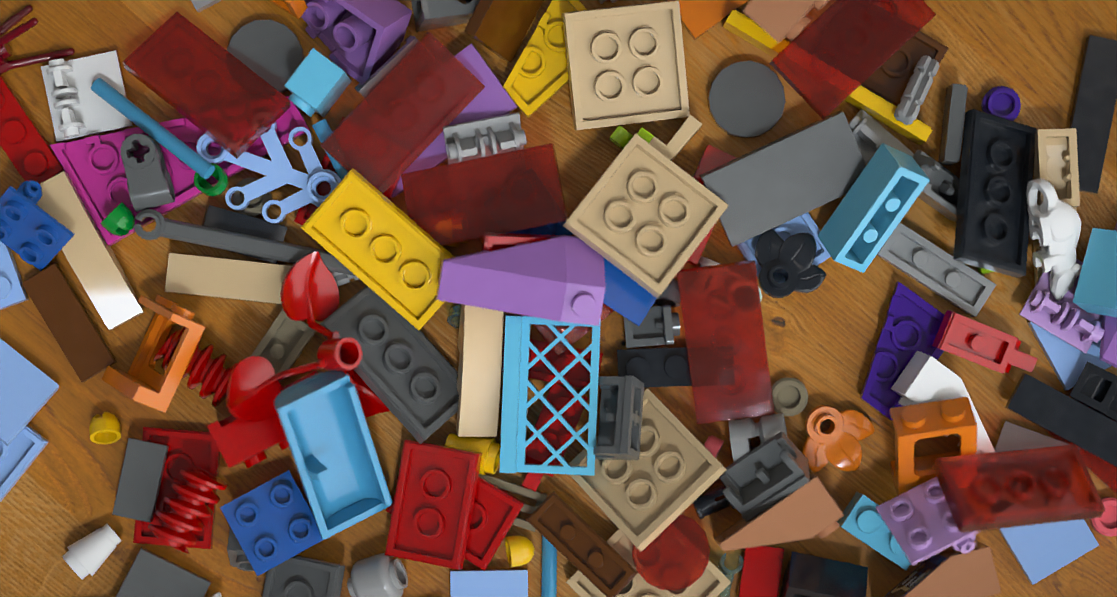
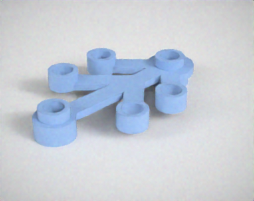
[197,113,341,224]

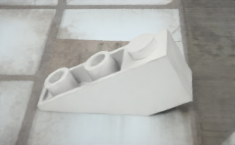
[891,351,997,459]

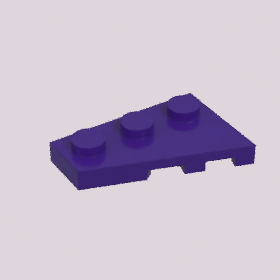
[860,281,944,421]

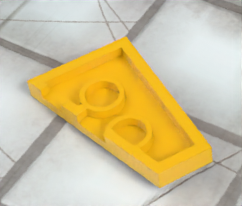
[503,0,587,118]

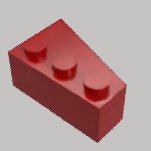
[207,370,321,469]

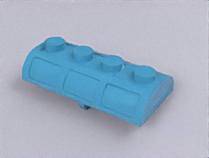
[274,371,392,540]

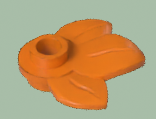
[802,405,875,473]

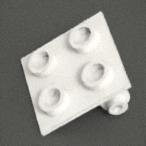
[41,50,133,142]

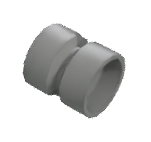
[729,413,788,462]

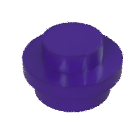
[981,86,1021,121]

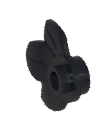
[755,229,827,298]

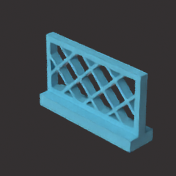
[499,315,601,476]

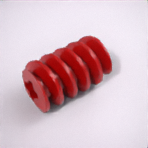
[153,327,237,408]
[148,466,228,554]

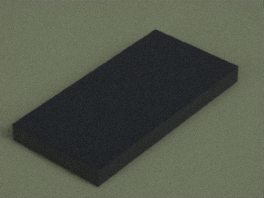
[953,109,1037,278]

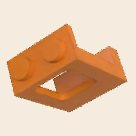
[101,294,205,413]
[890,396,977,496]

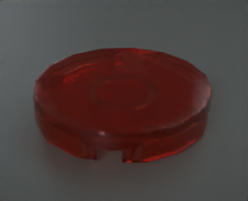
[632,514,710,591]

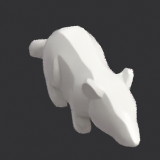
[1026,178,1082,301]

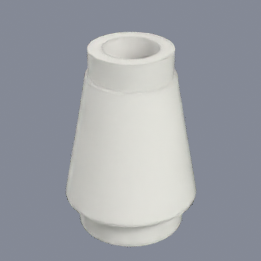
[62,524,122,580]

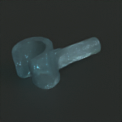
[718,553,743,597]

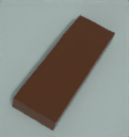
[22,263,117,382]
[527,492,639,597]

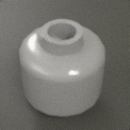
[347,553,408,597]

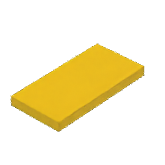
[301,168,454,331]

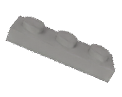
[877,223,996,317]

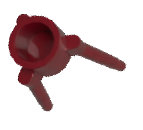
[0,5,75,75]

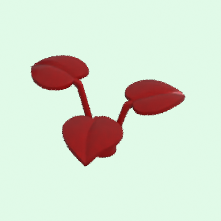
[227,252,390,422]

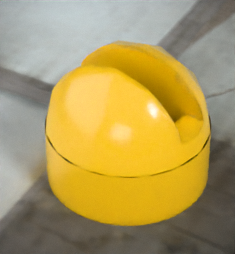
[89,412,121,444]
[505,535,534,568]

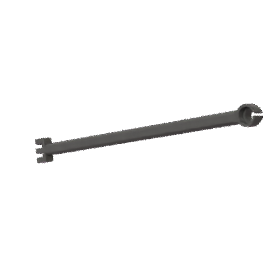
[133,209,573,330]

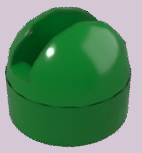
[194,163,228,196]
[100,202,135,236]

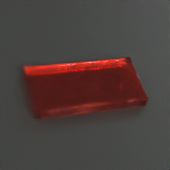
[770,0,936,120]
[123,11,291,159]
[320,31,485,194]
[401,143,568,246]
[677,260,775,424]
[932,444,1105,533]

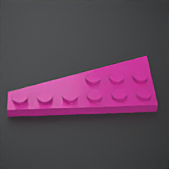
[50,96,311,246]

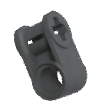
[120,134,175,212]

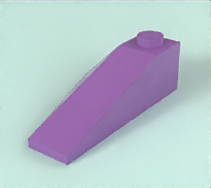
[301,0,412,84]
[436,235,605,326]

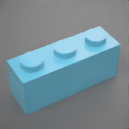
[818,143,930,273]

